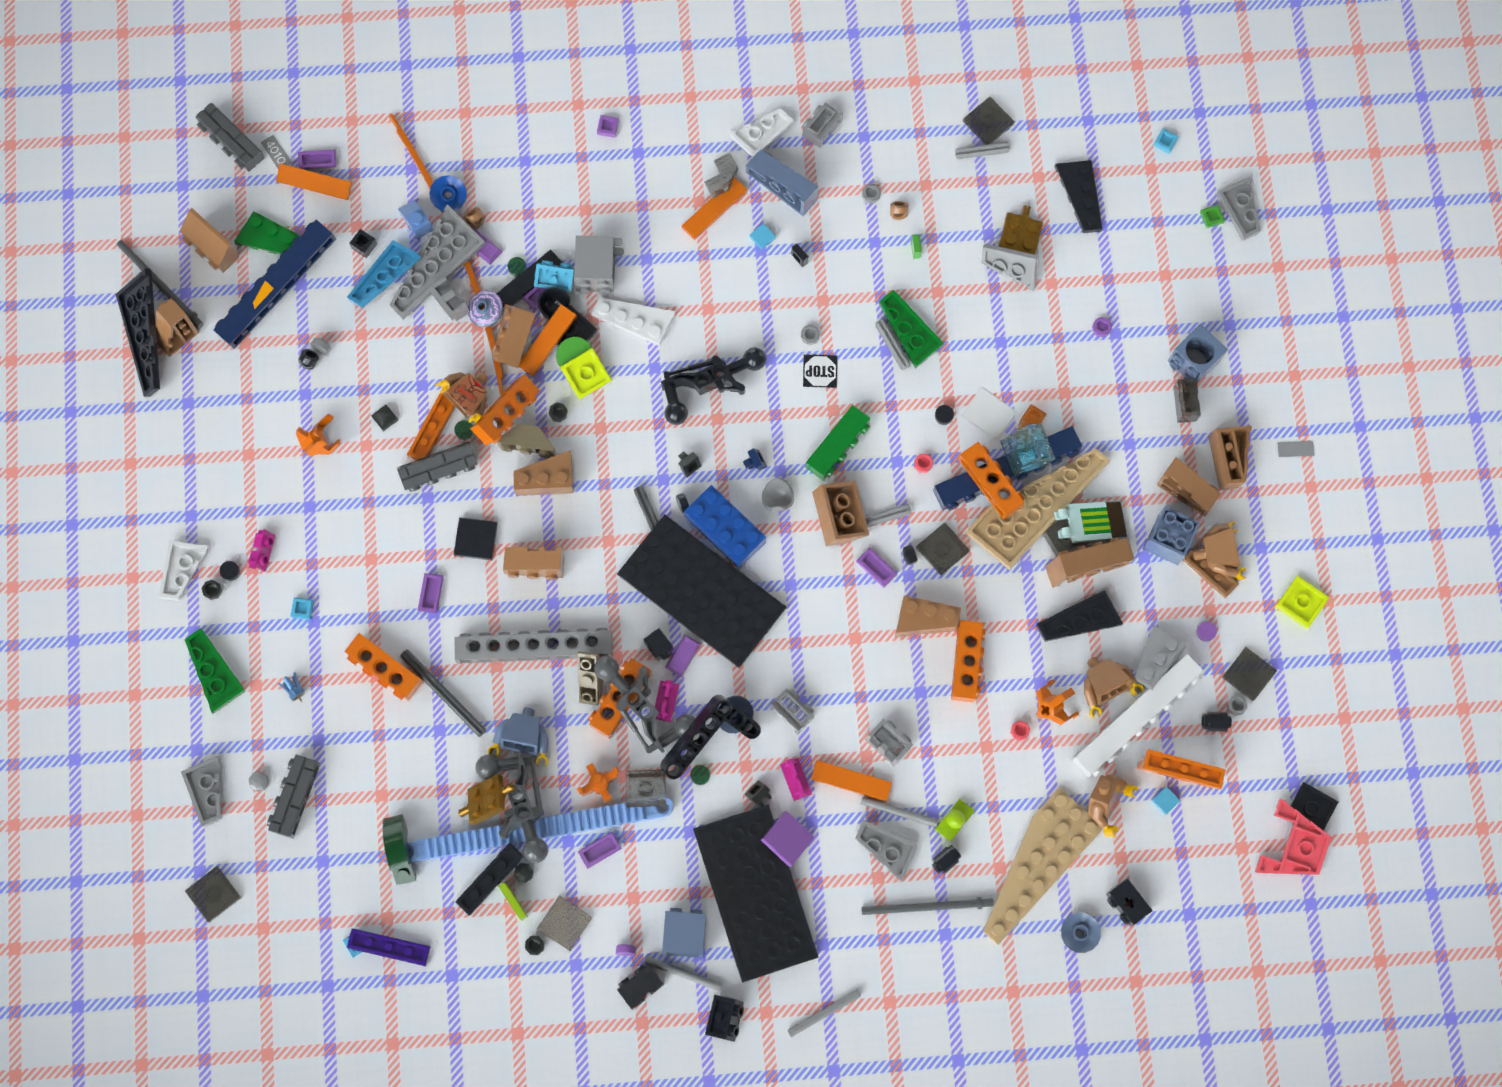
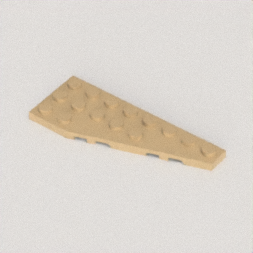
[966,448,1110,570]
[983,787,1103,945]

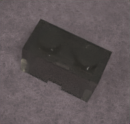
[1173,379,1201,423]

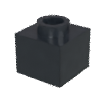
[349,229,377,258]

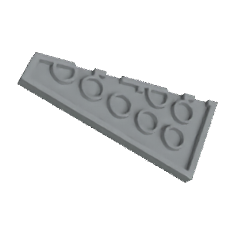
[390,204,486,320]

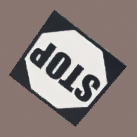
[803,355,837,388]

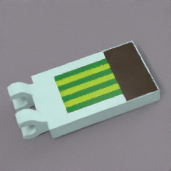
[1054,501,1128,543]

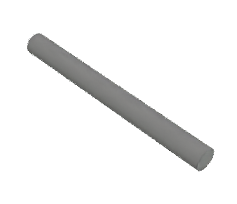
[860,797,938,827]
[644,956,722,991]
[787,990,861,1037]

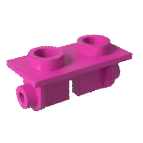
[248,529,276,572]
[655,680,679,722]
[780,758,812,801]

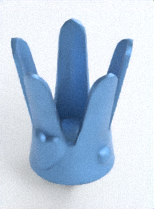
[278,672,305,702]

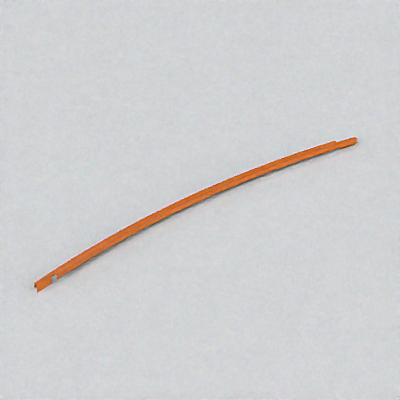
[389,114,503,396]

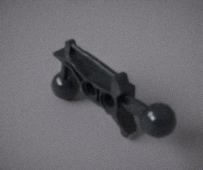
[661,347,767,425]

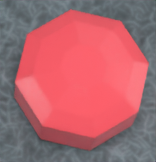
[914,454,933,473]
[1010,721,1030,741]

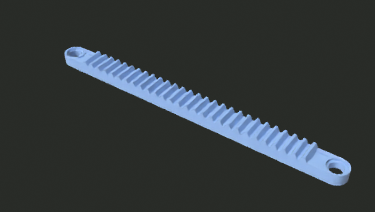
[408,797,673,863]

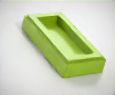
[498,882,528,921]

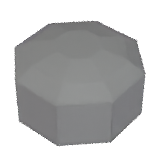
[1226,696,1247,716]
[248,771,269,792]

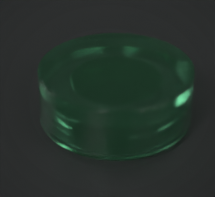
[507,257,527,277]
[454,420,474,441]
[690,765,710,786]

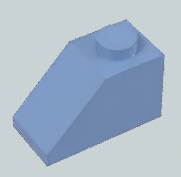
[398,200,433,240]

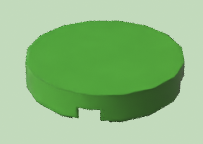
[556,337,592,367]

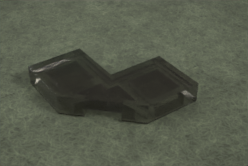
[704,153,739,199]

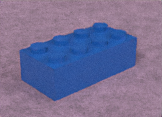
[684,485,766,569]

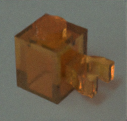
[1014,404,1047,443]

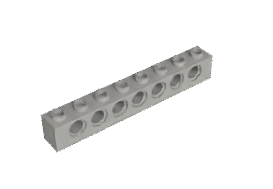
[454,628,613,664]

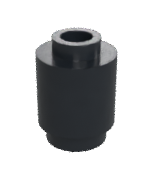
[1201,712,1232,732]
[931,845,961,874]

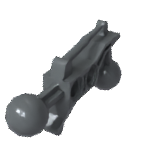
[594,656,695,753]
[475,751,548,863]

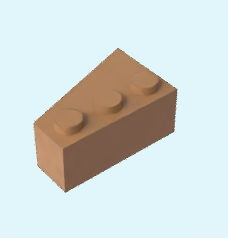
[156,298,199,357]
[492,304,535,368]
[1208,425,1252,490]
[513,450,573,496]
[1157,457,1221,517]
[503,547,564,581]
[895,596,961,638]

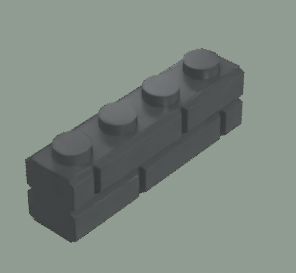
[196,103,264,172]
[397,441,478,492]
[267,754,320,839]

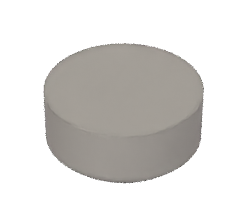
[862,184,881,204]
[801,325,820,345]
[311,338,331,354]

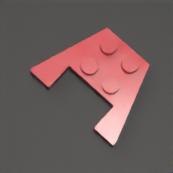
[1255,799,1332,875]

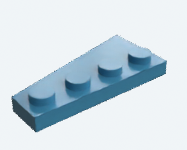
[347,240,421,308]

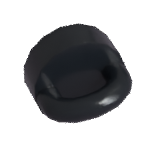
[298,349,319,370]

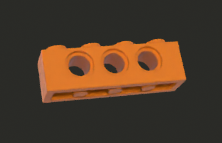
[470,374,540,445]
[958,441,1025,520]
[951,620,986,703]
[344,633,423,701]
[588,658,652,739]

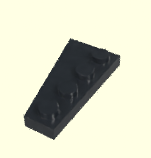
[1054,160,1102,233]
[1036,590,1123,642]

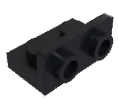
[705,995,744,1042]

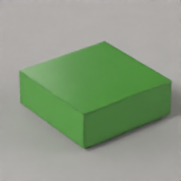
[1200,205,1225,229]
[911,234,922,259]

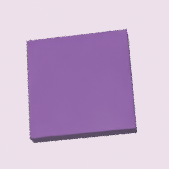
[761,811,815,867]

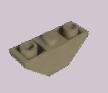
[497,423,556,458]
[577,651,604,706]

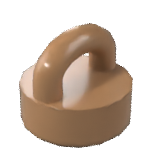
[890,201,909,220]
[464,207,485,228]

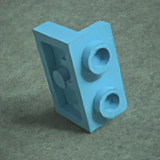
[534,260,574,292]

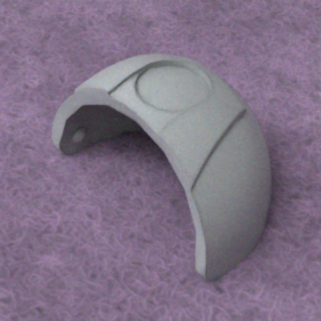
[762,478,794,512]

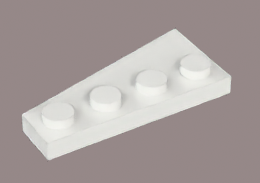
[591,298,675,346]

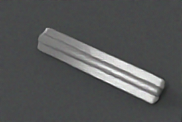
[955,142,1010,159]
[875,319,910,370]
[865,504,911,527]

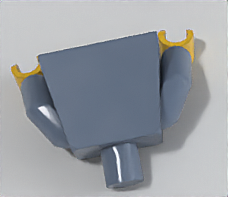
[488,707,549,766]

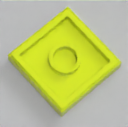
[560,348,612,400]
[1275,575,1330,629]

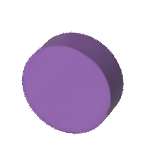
[1092,317,1112,337]
[1196,621,1217,642]
[615,944,636,956]

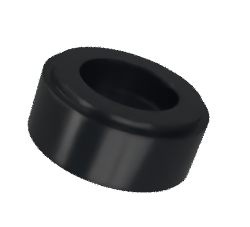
[935,405,954,425]
[676,493,689,513]
[219,561,240,581]

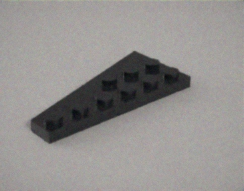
[116,268,160,397]

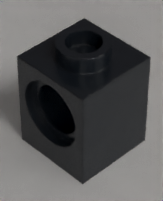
[643,628,673,661]

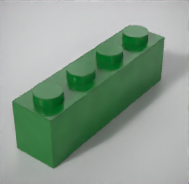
[805,405,871,481]

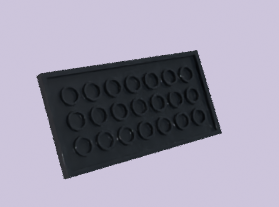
[617,514,787,668]
[693,804,819,983]

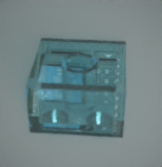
[1000,424,1056,476]

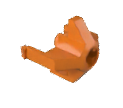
[296,414,341,457]
[1036,680,1079,725]
[577,763,620,803]

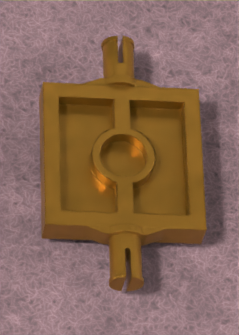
[998,205,1043,255]
[458,774,515,826]

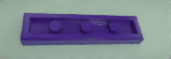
[347,928,431,967]

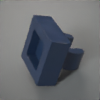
[743,448,768,470]

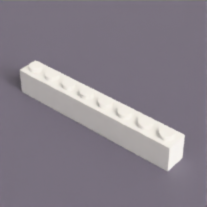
[1072,654,1204,778]

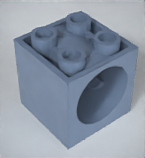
[1168,324,1228,386]
[1143,506,1200,565]
[662,908,706,958]

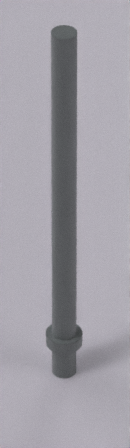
[116,240,204,328]
[861,897,994,915]

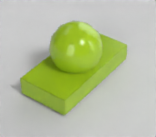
[935,798,975,842]

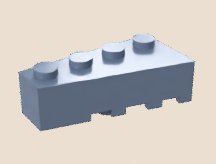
[746,149,818,216]

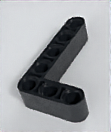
[660,695,761,780]

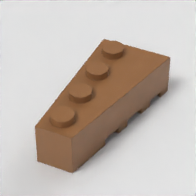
[1045,537,1135,588]

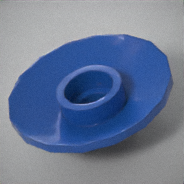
[429,175,467,212]

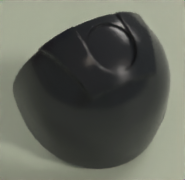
[538,288,571,321]

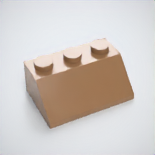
[180,208,239,273]
[812,481,869,546]

